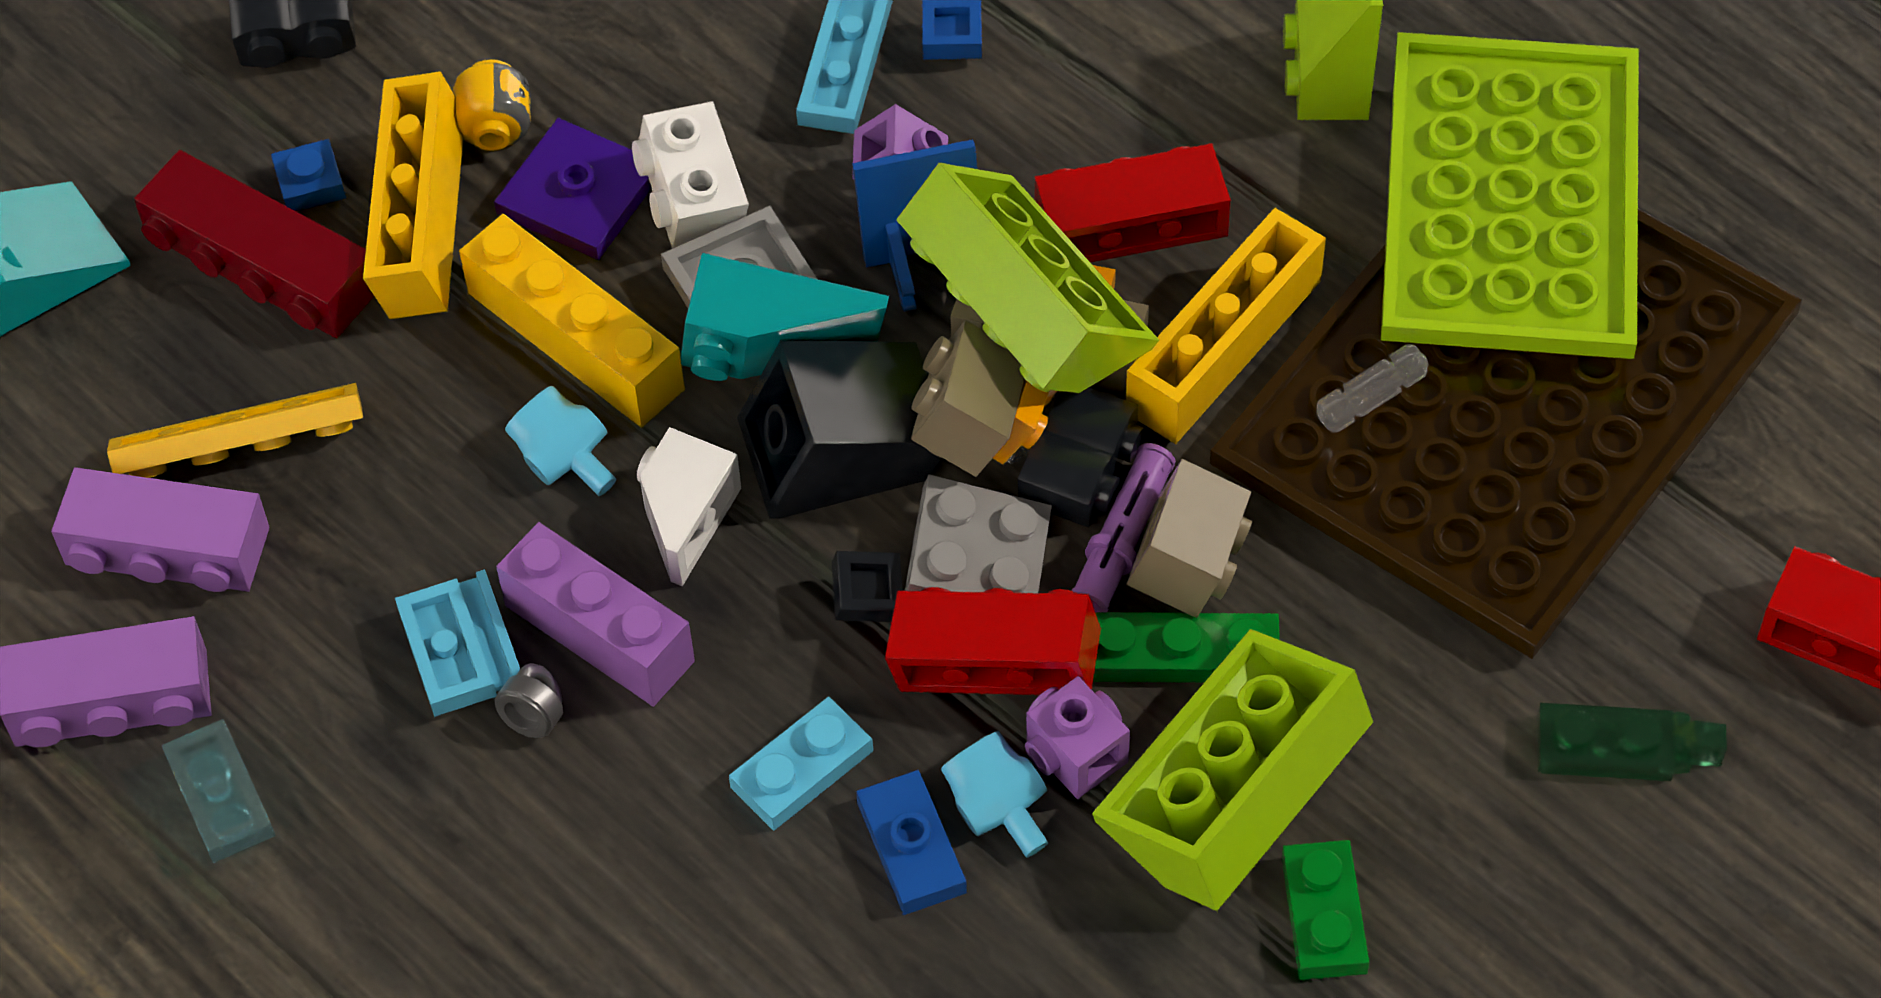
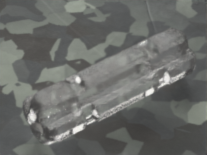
[1316,344,1428,432]

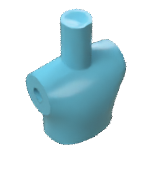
[505,386,616,496]
[941,731,1048,858]

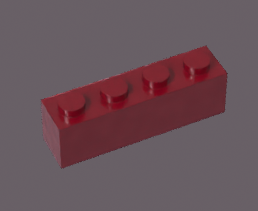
[134,149,374,339]

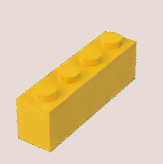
[363,71,463,319]
[1126,208,1326,444]
[459,213,685,428]

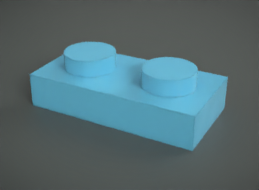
[729,696,873,831]

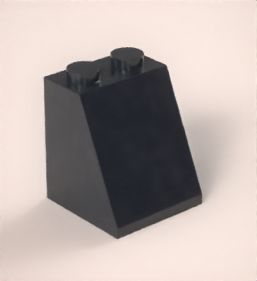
[737,340,942,519]

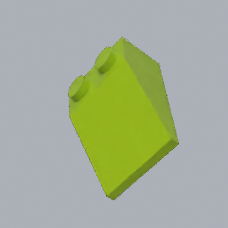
[1283,0,1383,120]

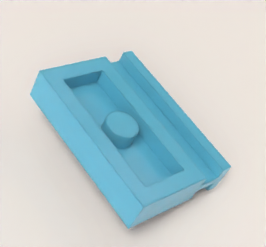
[395,569,520,717]

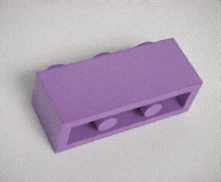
[51,467,270,592]
[496,522,695,707]
[0,616,212,747]

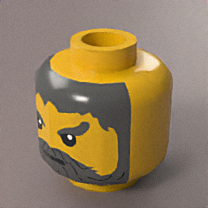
[453,59,531,151]

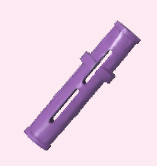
[1071,443,1176,612]

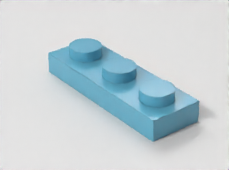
[796,0,893,134]

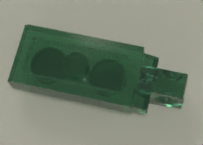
[1537,703,1727,781]

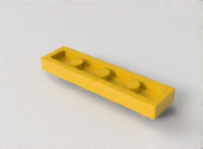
[107,383,363,478]

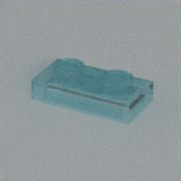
[161,719,275,863]

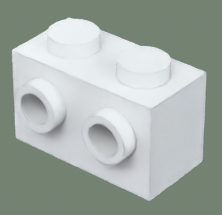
[632,101,749,249]

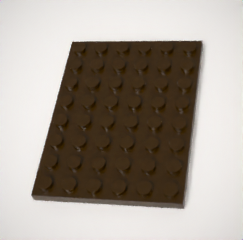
[1210,209,1802,659]

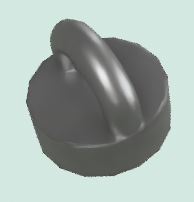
[495,663,563,738]

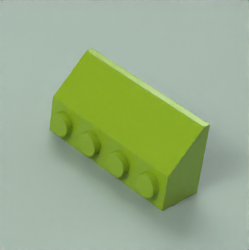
[896,163,1159,393]
[1092,629,1373,911]

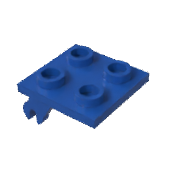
[852,139,978,312]

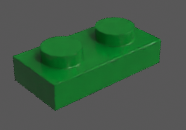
[1281,840,1369,980]

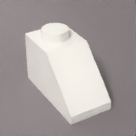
[637,427,741,586]

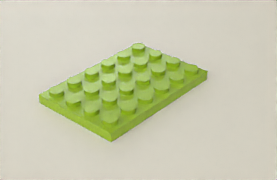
[1381,32,1639,359]

